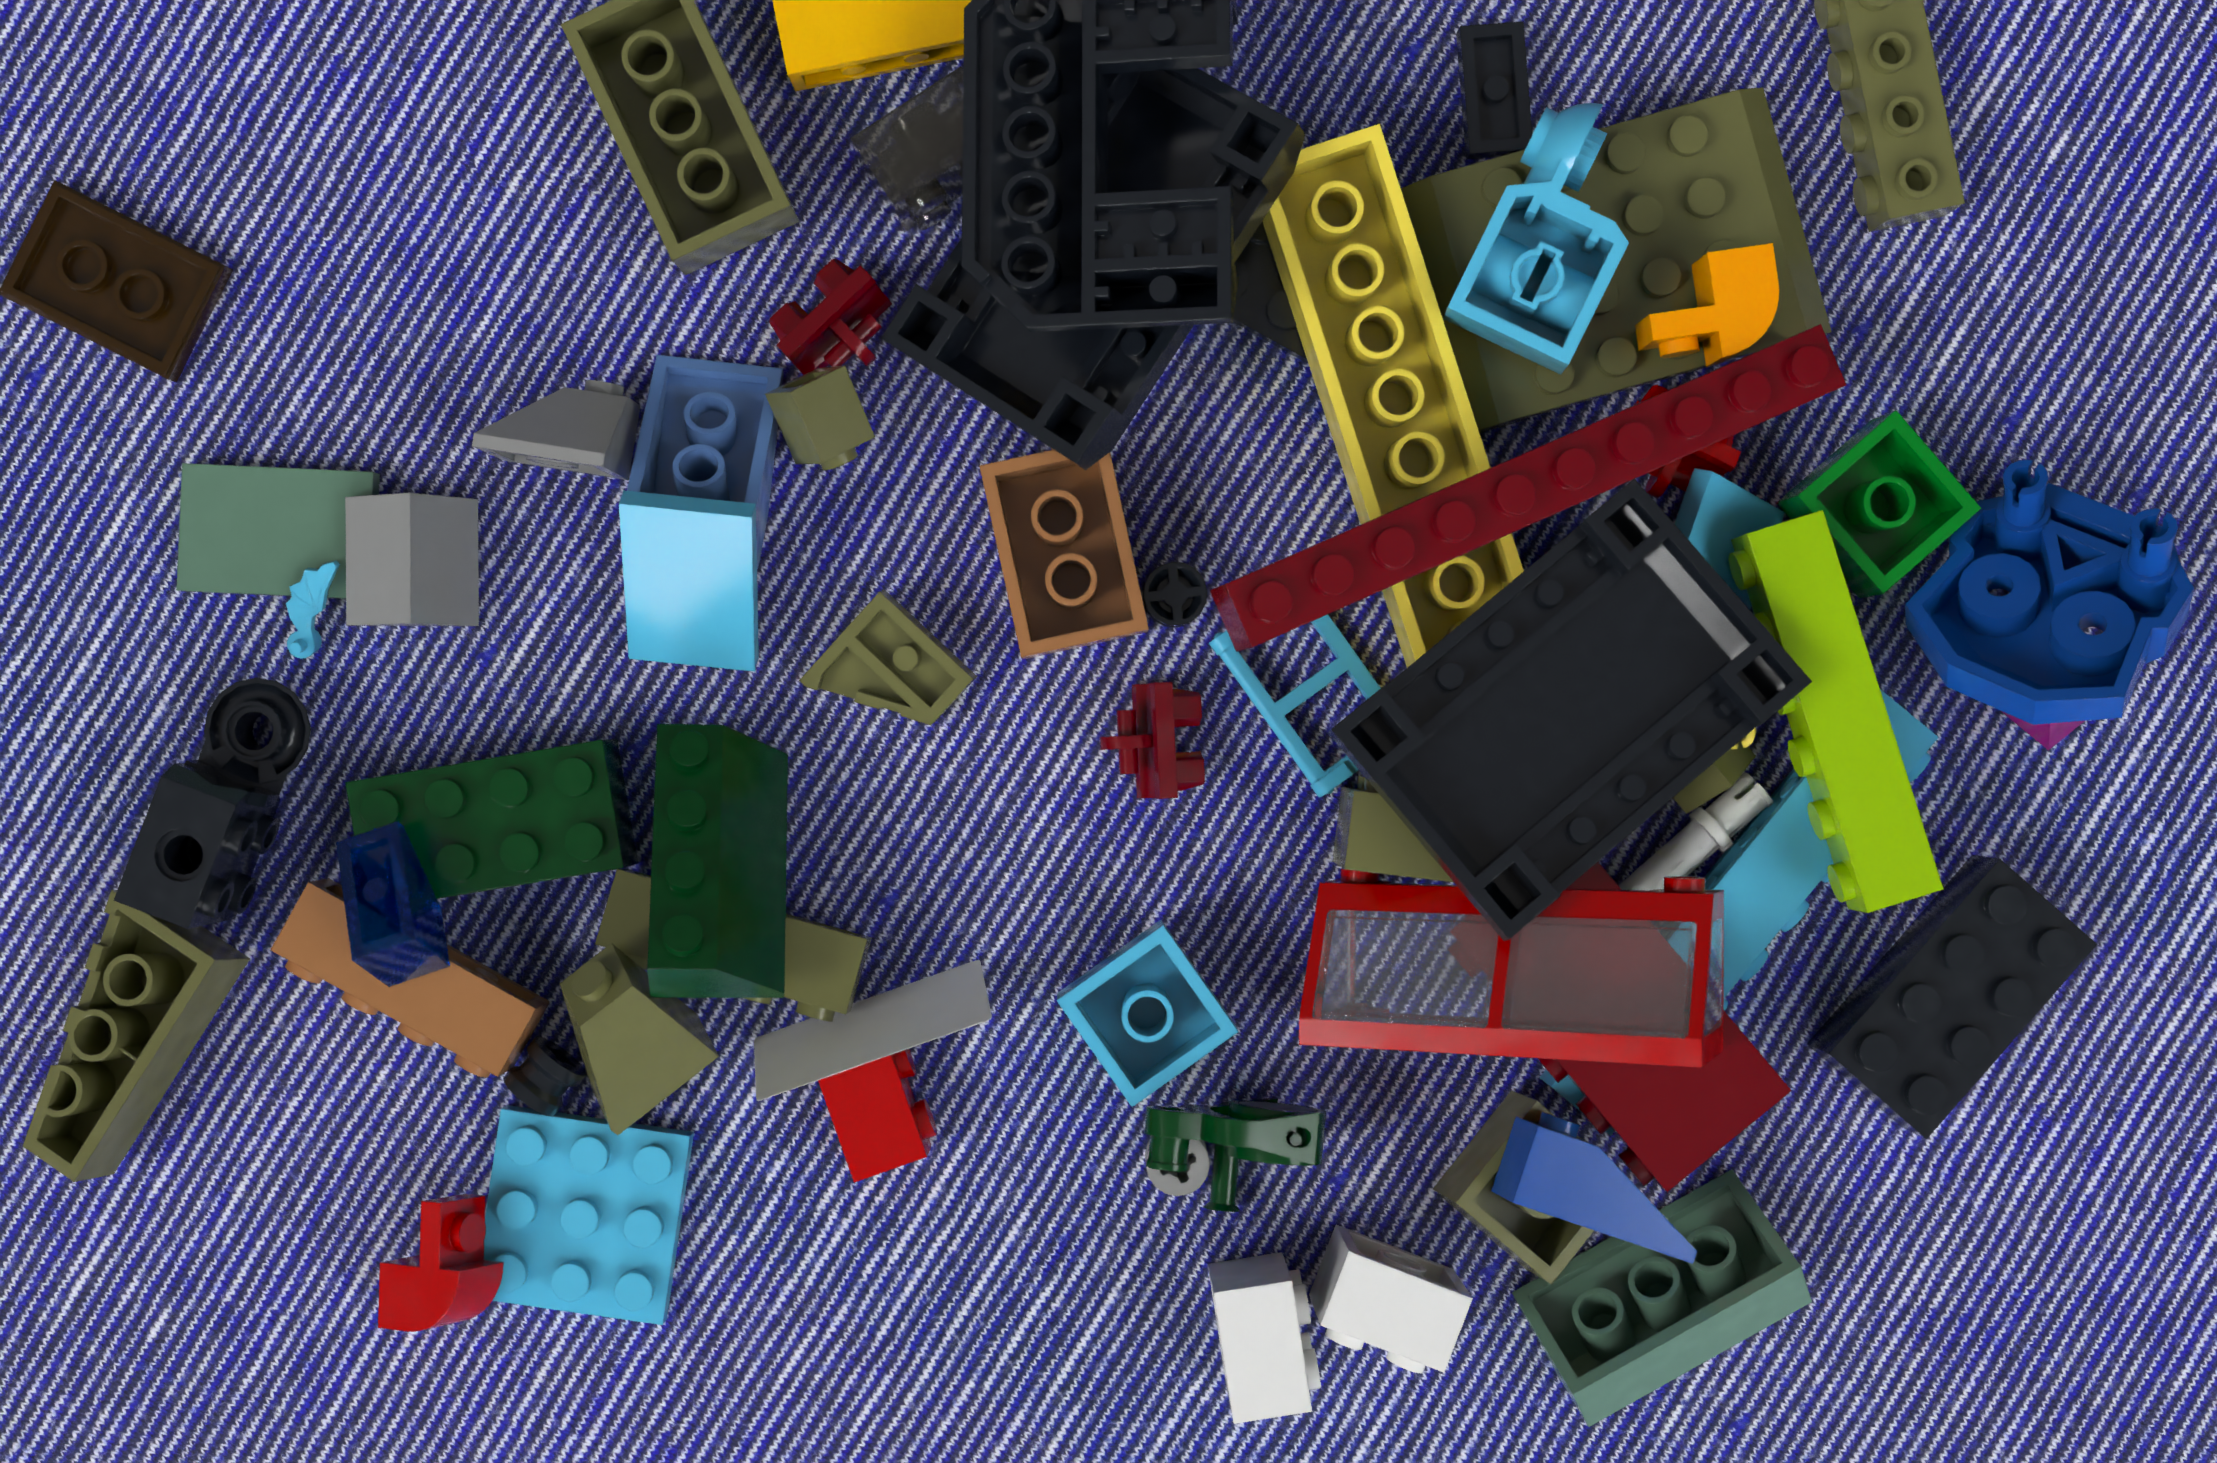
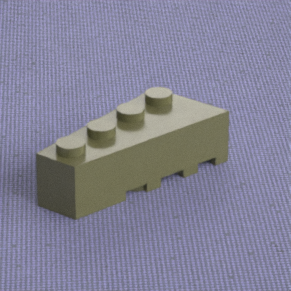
[23,890,250,1182]

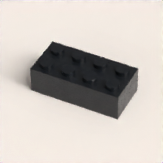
[1807,855,2097,1139]

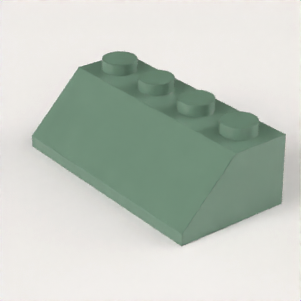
[1512,1169,1812,1427]

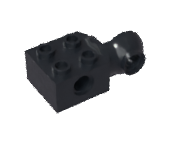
[114,678,311,929]

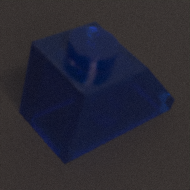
[336,821,450,987]

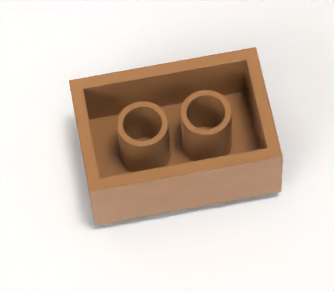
[979,450,1149,659]

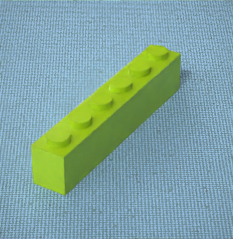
[1728,510,1944,913]

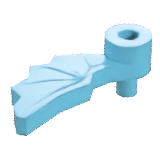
[286,560,340,659]

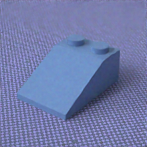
[627,355,784,569]

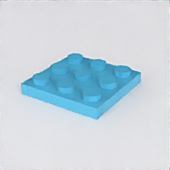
[484,1105,694,1325]

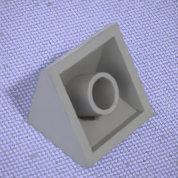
[345,493,479,626]

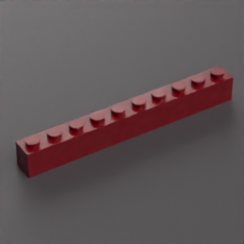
[1210,324,1846,652]

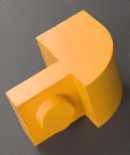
[1635,243,1779,367]

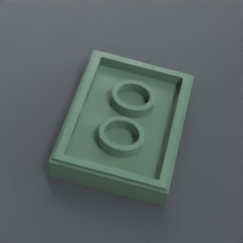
[176,463,380,599]

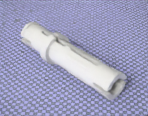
[1618,773,1773,891]

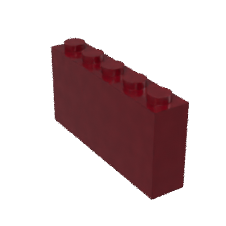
[1448,862,1792,1192]

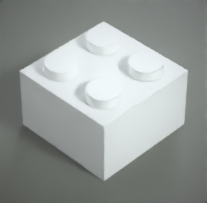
[1309,1225,1473,1374]
[1208,1252,1321,1424]

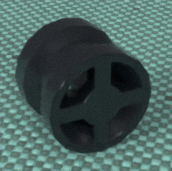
[1143,562,1207,628]
[503,1036,587,1117]

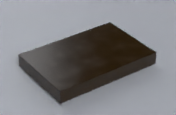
[0,180,233,383]

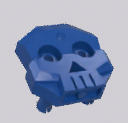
[1905,460,2194,725]

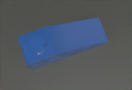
[1491,1112,1697,1264]

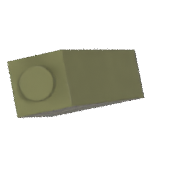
[560,943,719,1135]

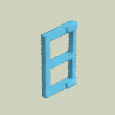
[1208,614,1381,798]

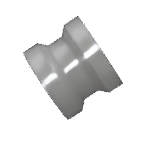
[1145,1140,1210,1196]

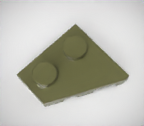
[799,590,978,725]

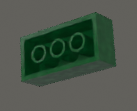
[345,739,638,911]

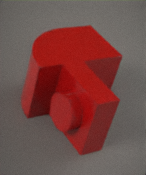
[378,1194,504,1332]

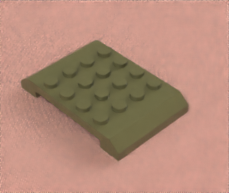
[1401,87,1832,433]

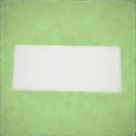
[754,960,992,1101]

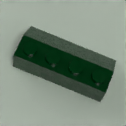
[647,724,788,998]

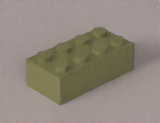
[560,0,800,276]

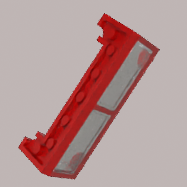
[1299,868,1724,1067]

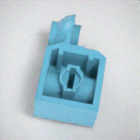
[1443,103,1629,375]

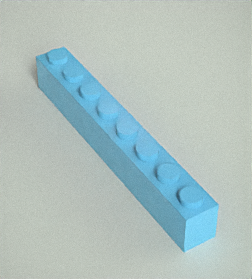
[1539,689,1938,1136]

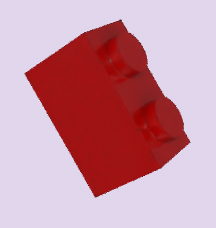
[818,1049,937,1183]

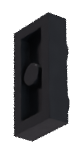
[1456,21,1532,160]

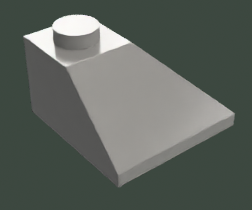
[472,380,640,480]

